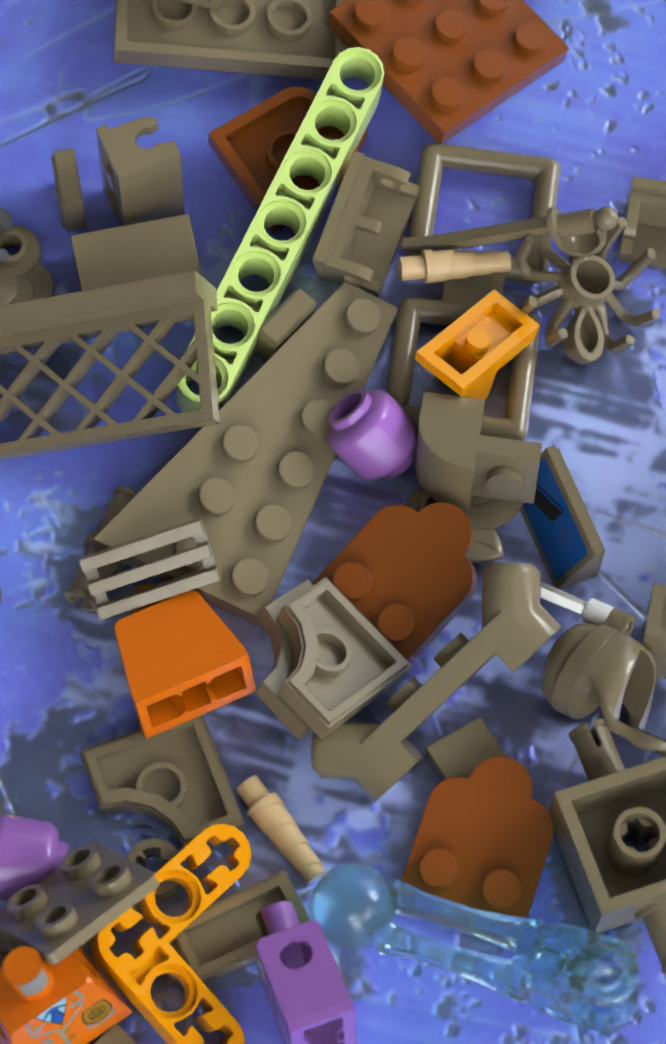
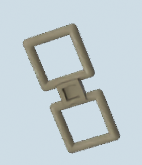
[386,143,561,441]

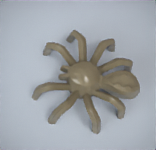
[516,211,660,365]

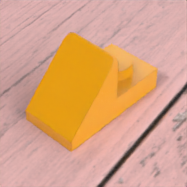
[414,289,540,400]

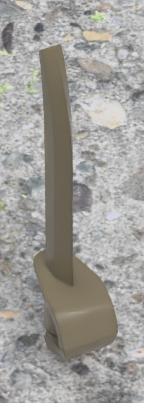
[400,206,619,257]

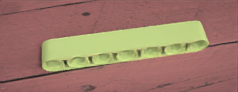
[175,47,384,412]

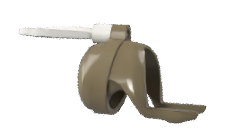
[540,582,666,756]

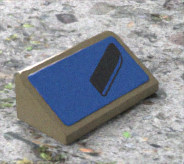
[520,445,605,589]

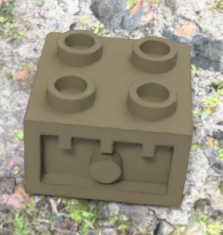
[0,841,160,965]

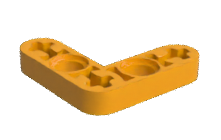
[91,824,251,1044]

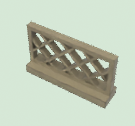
[0,270,220,461]

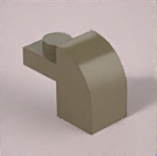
[415,392,542,513]

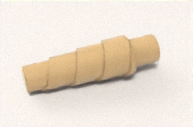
[398,249,511,283]
[236,775,325,884]

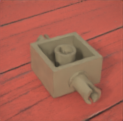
[549,719,666,976]

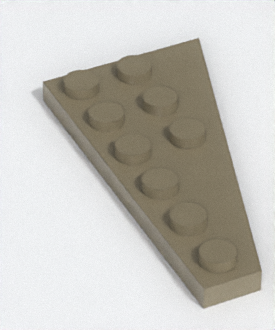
[89,281,398,626]

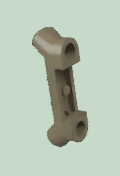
[311,562,562,803]

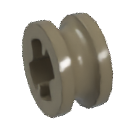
[126,838,183,903]

